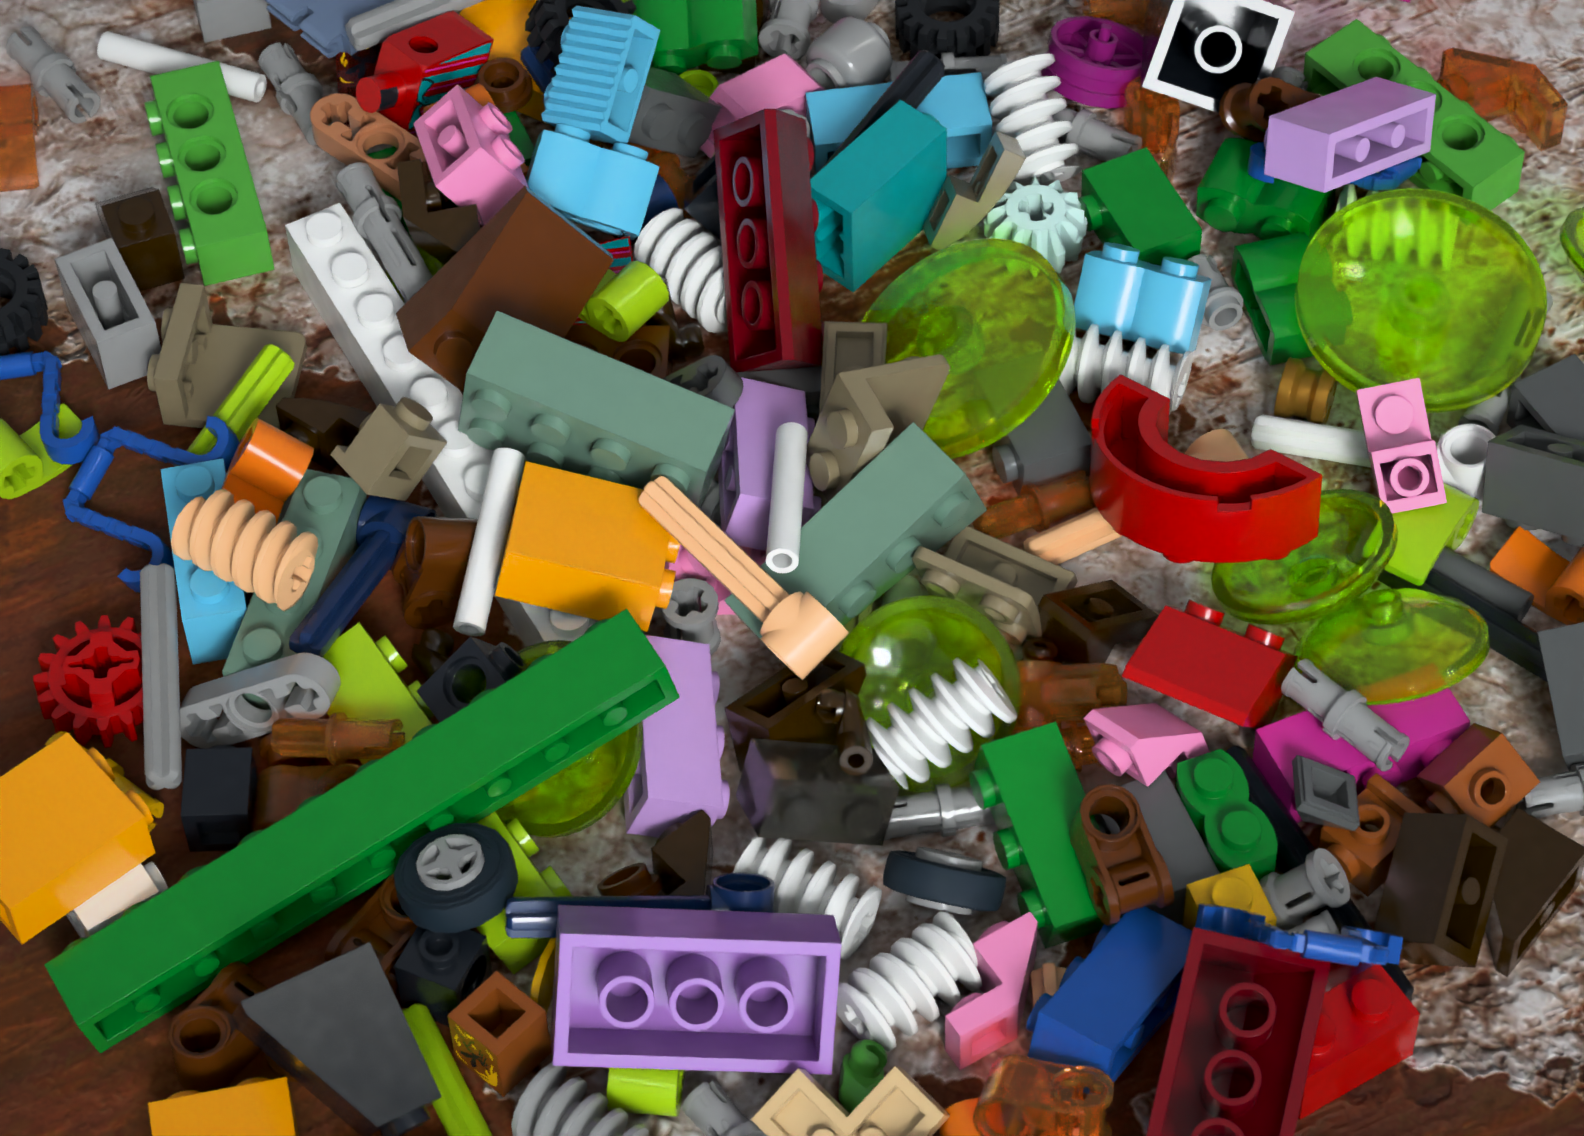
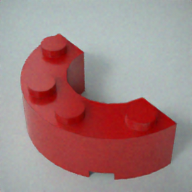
[1090,374,1322,563]

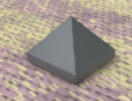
[1292,755,1360,831]

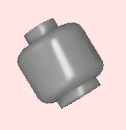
[806,16,892,90]

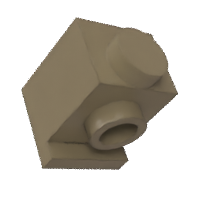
[330,397,448,501]

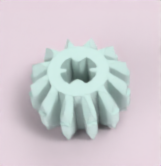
[984,175,1087,279]

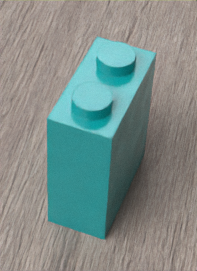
[810,100,947,293]

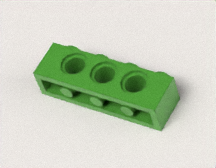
[1302,19,1525,227]
[144,61,275,286]

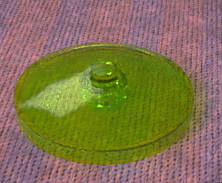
[1295,188,1547,413]
[861,238,1076,459]

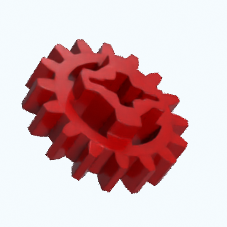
[33,615,143,748]

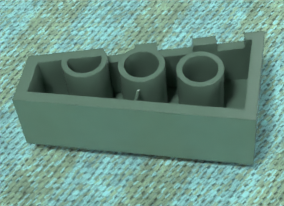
[724,421,987,667]

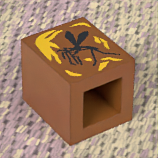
[447,971,552,1097]

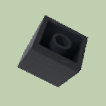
[1140,0,1295,113]
[231,942,442,1136]

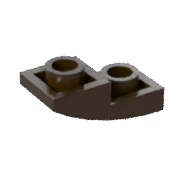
[276,398,371,471]

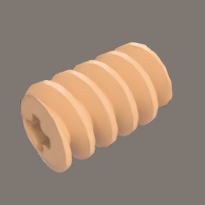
[171,489,318,612]

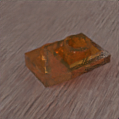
[1437,47,1568,152]

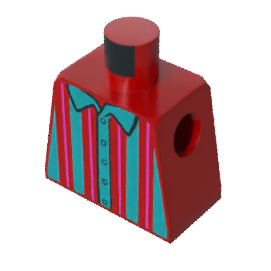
[356,11,494,138]

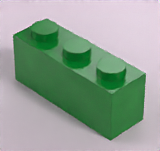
[969,721,1125,949]

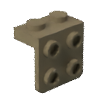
[147,283,307,429]
[806,354,950,502]
[912,526,1078,646]

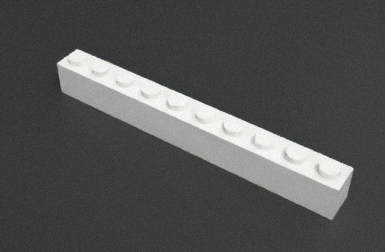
[285,203,599,660]

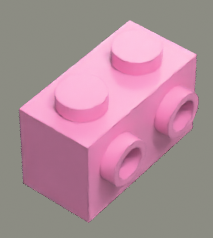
[413,84,529,225]

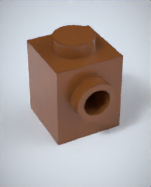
[1417,723,1540,828]

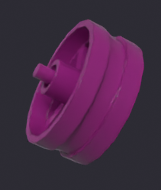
[1041,16,1144,109]

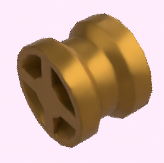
[1274,357,1339,425]

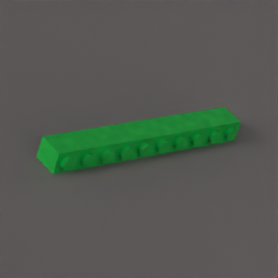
[44,609,680,1054]

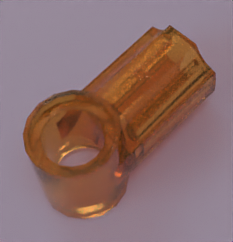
[1003,660,1127,731]

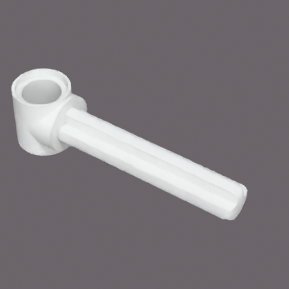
[1251,414,1496,506]

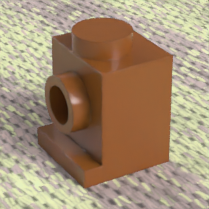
[1319,773,1427,897]

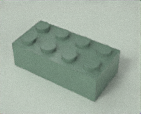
[458,311,735,508]

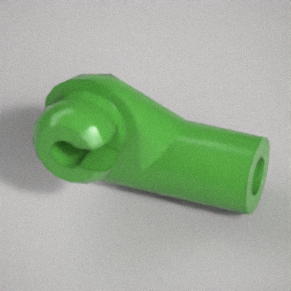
[838,1039,888,1114]

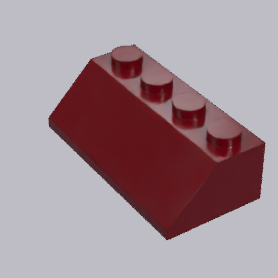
[713,109,825,372]
[1146,927,1331,1136]

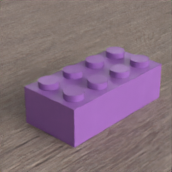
[551,905,842,1075]

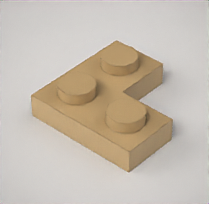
[751,1066,950,1136]

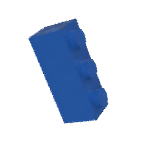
[1026,906,1192,1101]

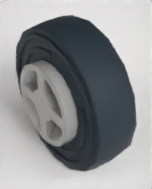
[394,823,518,933]
[883,847,1006,915]

